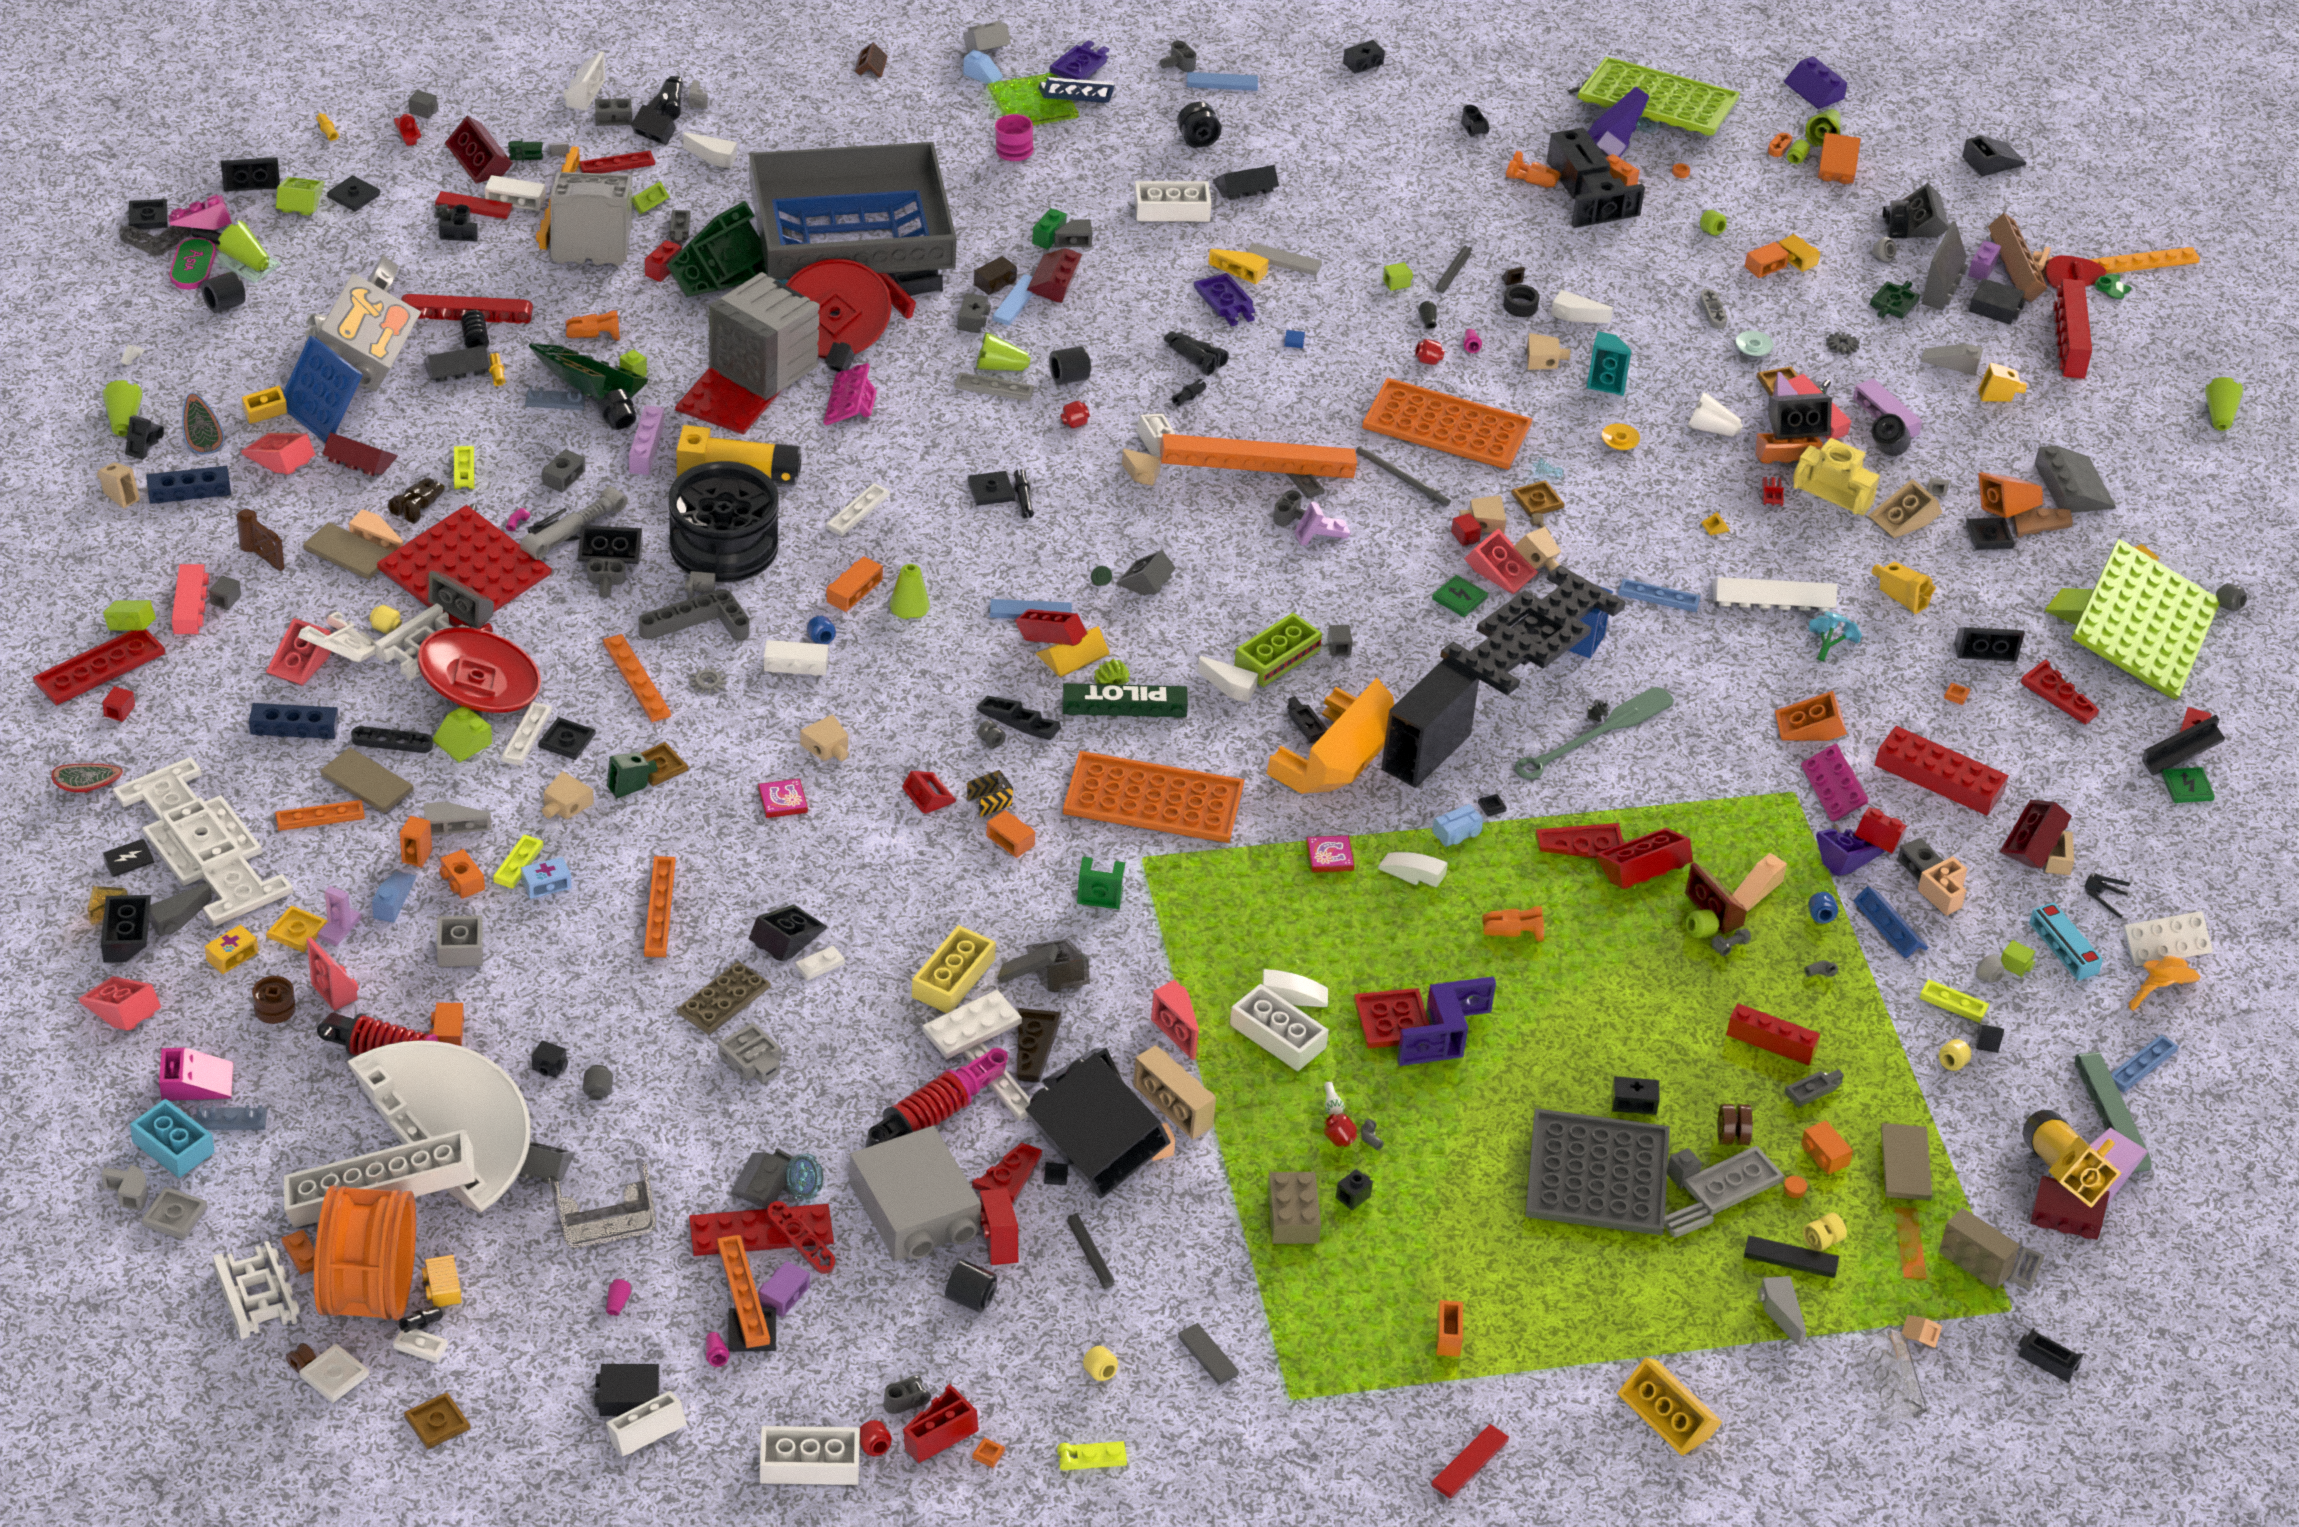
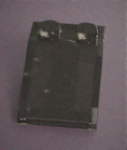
[1026,939,1090,992]

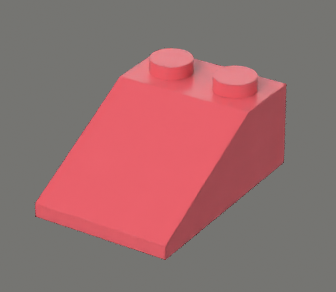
[241,433,316,475]
[1464,528,1539,594]
[266,618,332,686]
[307,937,359,1011]
[78,976,161,1031]
[1151,979,1199,1060]

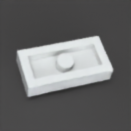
[796,946,845,981]
[393,1329,448,1363]

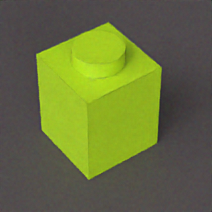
[1383,262,1413,291]
[619,349,647,377]
[2001,940,2036,977]

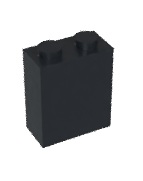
[1969,278,2026,325]
[594,1364,659,1416]

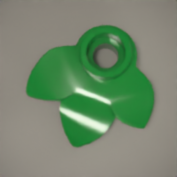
[2095,274,2132,299]

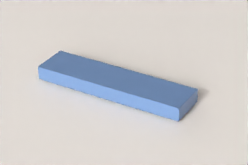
[1187,72,1258,91]
[1618,578,1701,613]
[990,599,1072,619]
[2111,1034,2179,1093]

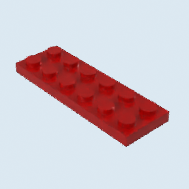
[33,629,166,706]
[689,1203,834,1256]

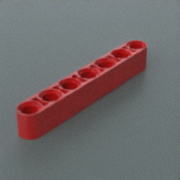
[401,294,533,324]

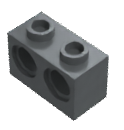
[595,98,632,126]

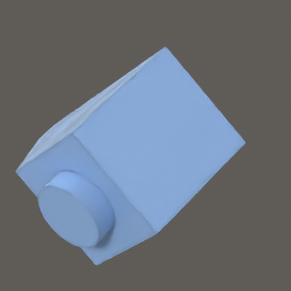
[963,49,1003,86]

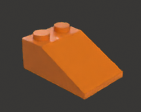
[1775,691,1847,741]

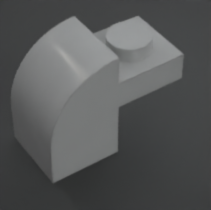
[101,1165,148,1211]

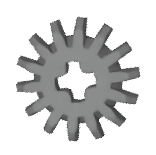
[689,667,727,695]

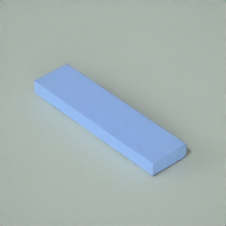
[992,274,1034,326]

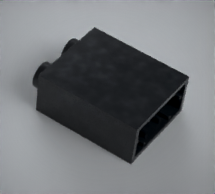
[1381,659,1479,788]
[1025,1052,1171,1199]

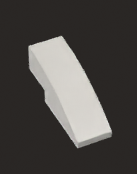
[1378,852,1448,888]
[1262,969,1328,1007]

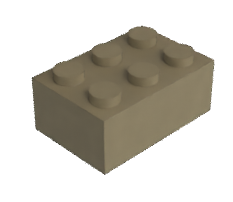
[1267,1172,1321,1244]
[1939,1207,2020,1290]

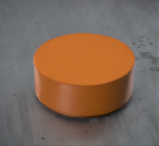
[1672,163,1690,178]
[1783,1176,1807,1198]

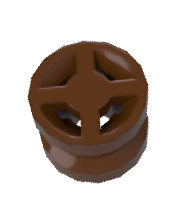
[286,1343,316,1374]

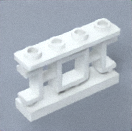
[375,604,470,681]
[213,1241,300,1339]

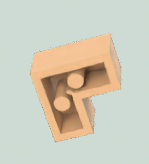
[1918,856,1967,916]

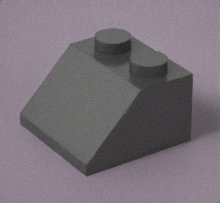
[1116,550,1176,596]
[519,1141,575,1184]
[730,1152,789,1209]

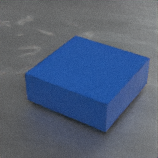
[1284,330,1305,348]

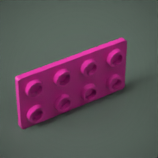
[823,363,877,425]
[1801,743,1869,822]

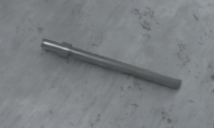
[1356,446,1451,506]

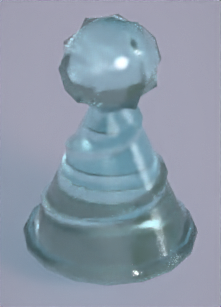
[1533,457,1564,477]

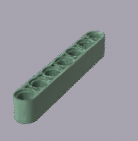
[2075,1052,2151,1173]

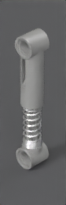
[520,486,628,560]

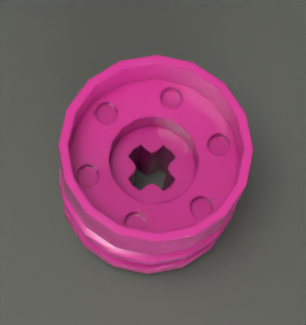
[995,114,1034,161]

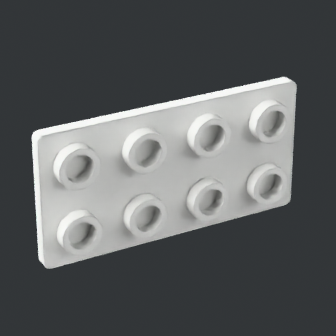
[2124,911,2213,967]

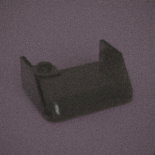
[549,1158,657,1248]

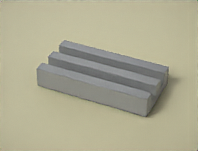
[1664,1202,1714,1238]
[2009,1247,2045,1291]

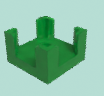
[1077,856,1126,910]

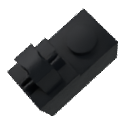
[631,97,676,145]

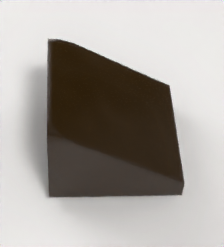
[1501,267,1525,286]

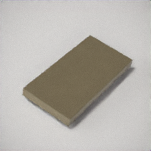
[303,522,392,580]
[320,747,414,814]
[677,961,771,1035]
[1880,1123,1932,1201]

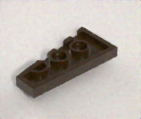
[1017,1008,1062,1082]

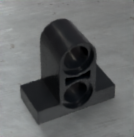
[1882,200,1910,238]
[439,204,478,242]
[125,415,164,460]

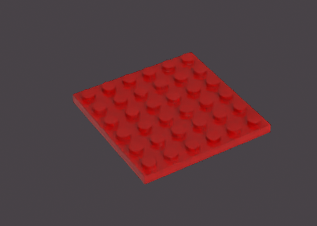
[377,504,552,628]

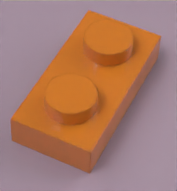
[281,1230,315,1275]

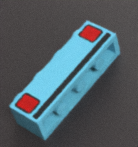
[2029,902,2103,981]

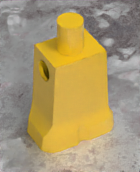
[1871,561,1936,615]

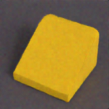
[1701,512,1730,536]

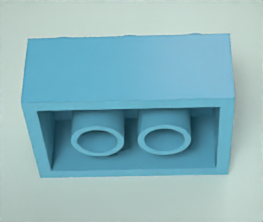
[130,1098,215,1178]

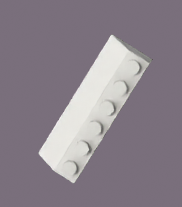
[1712,577,1837,612]

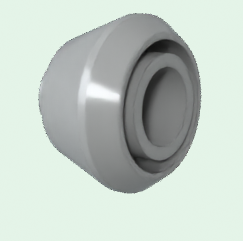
[1873,237,1897,262]
[1976,955,2004,983]

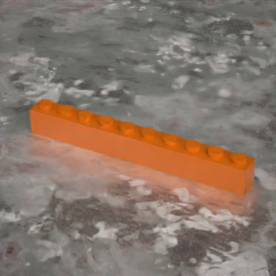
[1160,434,1357,478]

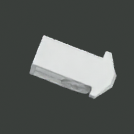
[1136,414,1175,458]

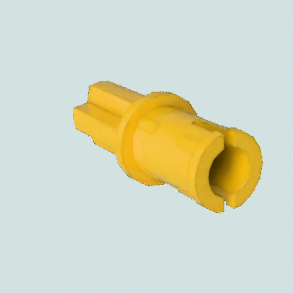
[316,113,339,141]
[489,353,506,386]

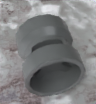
[977,720,1006,749]

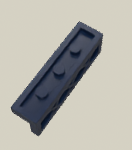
[1038,77,1115,103]

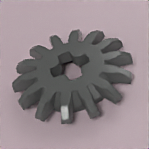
[1826,332,1860,355]

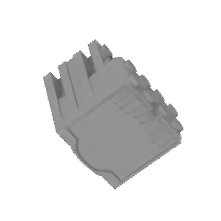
[550,172,632,266]

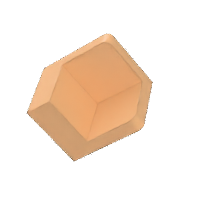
[1901,1315,1942,1348]

